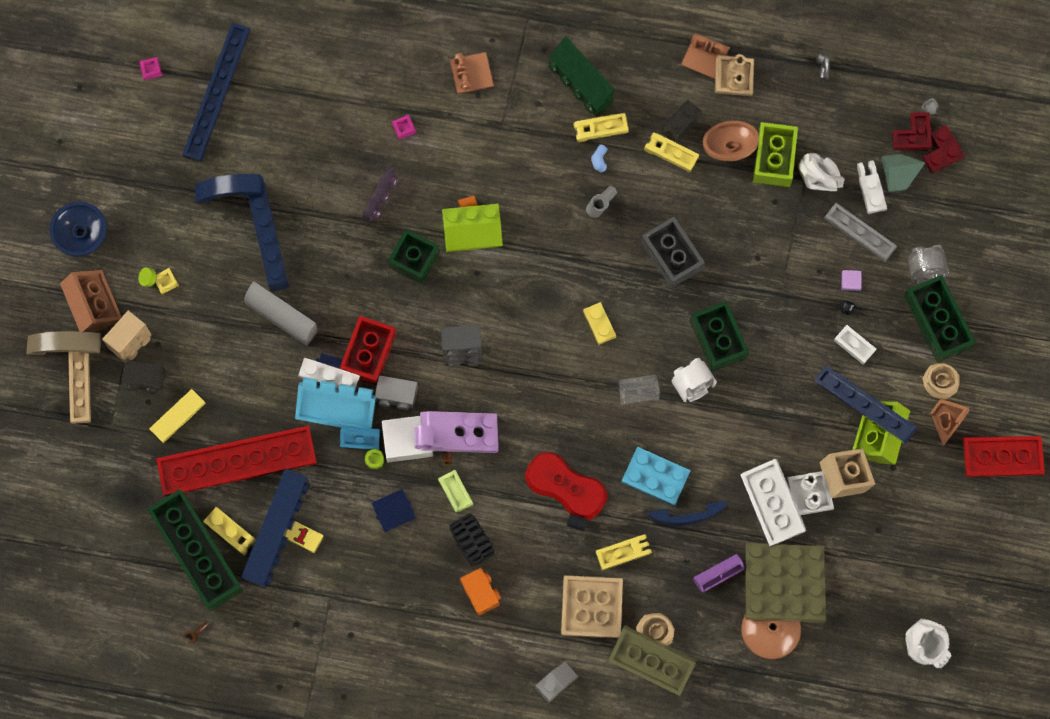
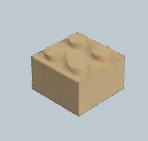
[103,311,151,363]
[819,448,875,498]

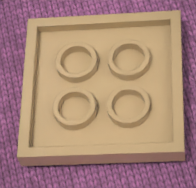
[561,576,623,638]

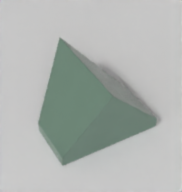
[882,154,925,192]

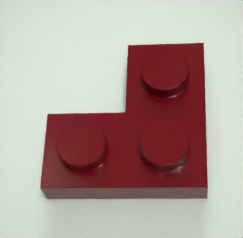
[892,112,932,150]
[922,125,965,174]

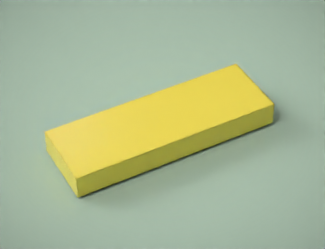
[149,389,206,443]

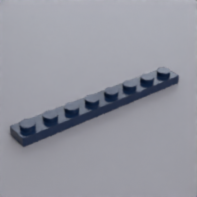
[182,23,250,162]

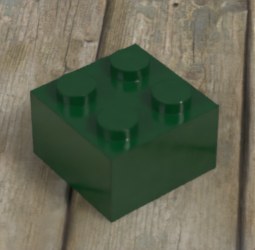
[388,229,440,284]

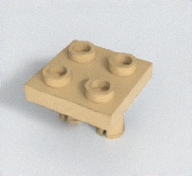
[715,54,754,96]

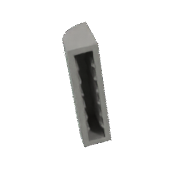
[244,281,318,346]

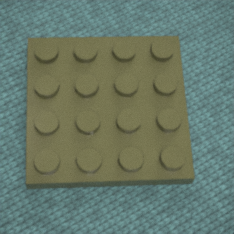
[745,543,826,623]

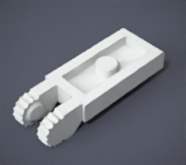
[857,161,887,214]

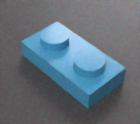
[340,427,380,450]

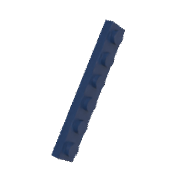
[814,366,917,444]

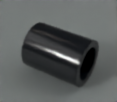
[567,513,587,531]

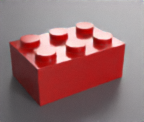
[340,316,397,386]

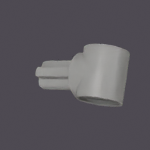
[586,186,617,218]

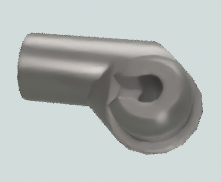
[816,53,830,81]

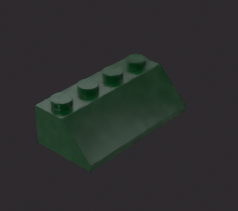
[548,36,615,117]

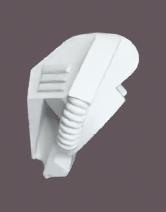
[798,153,844,191]
[906,619,951,668]

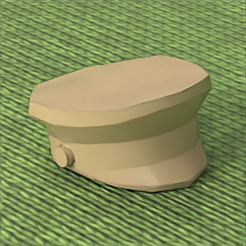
[923,363,960,400]
[636,613,674,646]

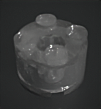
[907,245,950,284]

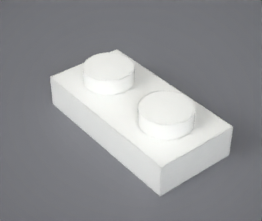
[834,325,876,365]

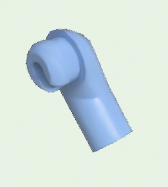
[591,144,607,172]

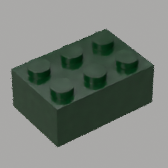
[690,301,749,372]

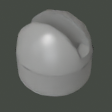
[922,98,939,115]

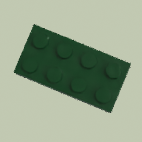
[904,275,976,363]

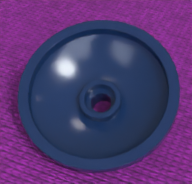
[50,202,107,257]

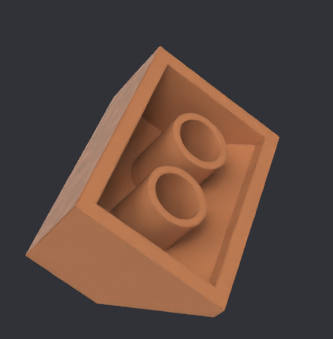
[60,270,122,332]

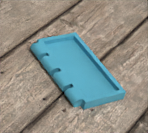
[295,377,376,429]

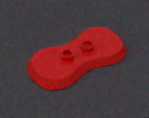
[525,452,607,520]

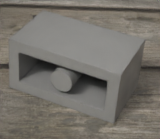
[375,375,418,410]

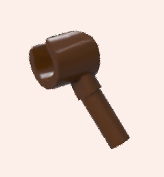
[183,621,209,644]

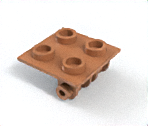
[681,34,729,79]
[450,52,494,94]

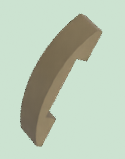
[26,331,101,355]

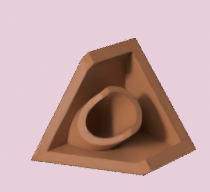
[930,399,970,446]

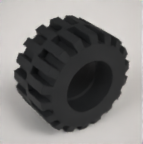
[449,513,495,567]

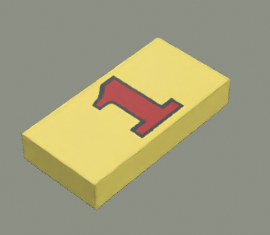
[285,521,323,553]

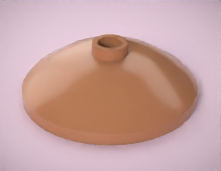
[703,121,759,161]
[741,615,801,659]

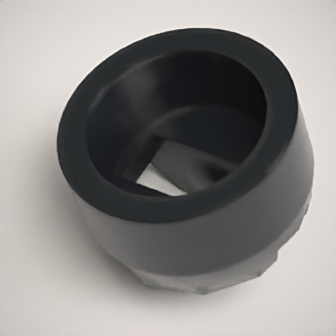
[840,300,856,315]

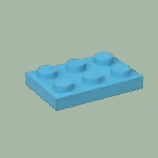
[621,447,691,506]

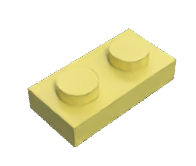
[583,302,616,345]

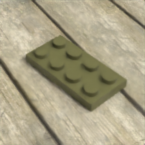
[608,625,697,696]

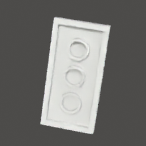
[740,459,807,546]

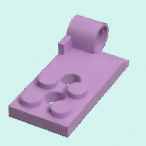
[414,411,498,453]

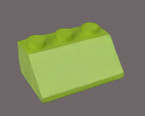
[442,204,503,252]
[853,401,910,465]

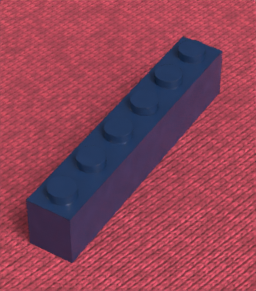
[248,176,289,292]
[241,469,310,589]

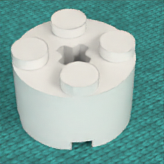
[672,358,717,402]

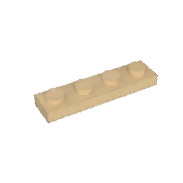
[68,351,91,424]

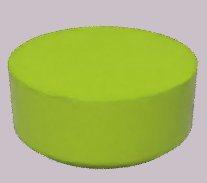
[139,267,156,287]
[365,449,384,469]

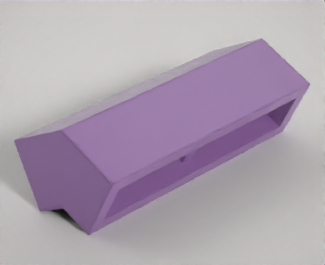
[693,554,745,593]

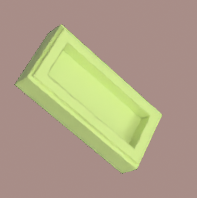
[438,470,473,513]

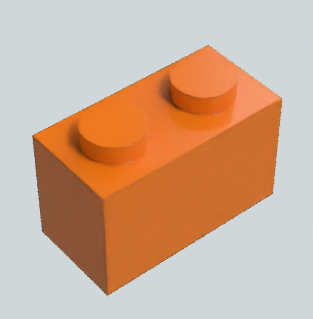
[460,568,501,616]

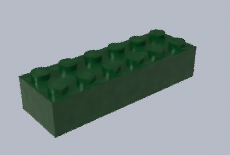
[147,489,244,612]

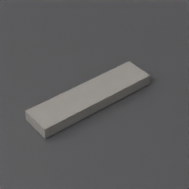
[824,203,897,262]

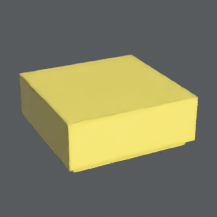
[155,268,179,294]

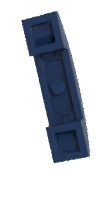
[195,174,262,203]
[648,501,727,526]

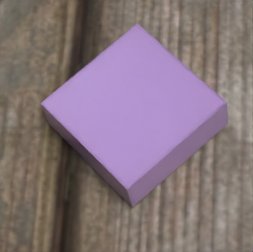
[841,270,861,291]

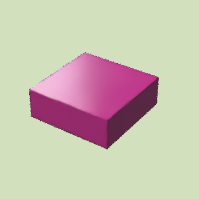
[139,57,162,80]
[392,115,416,140]

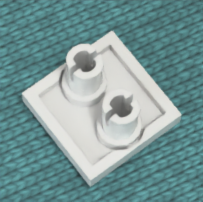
[787,471,834,515]

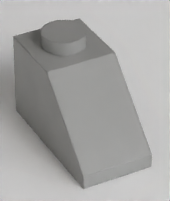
[535,662,578,703]

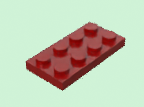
[963,436,1045,477]

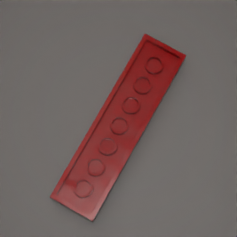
[156,426,317,497]

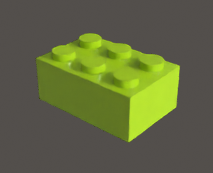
[753,122,798,187]

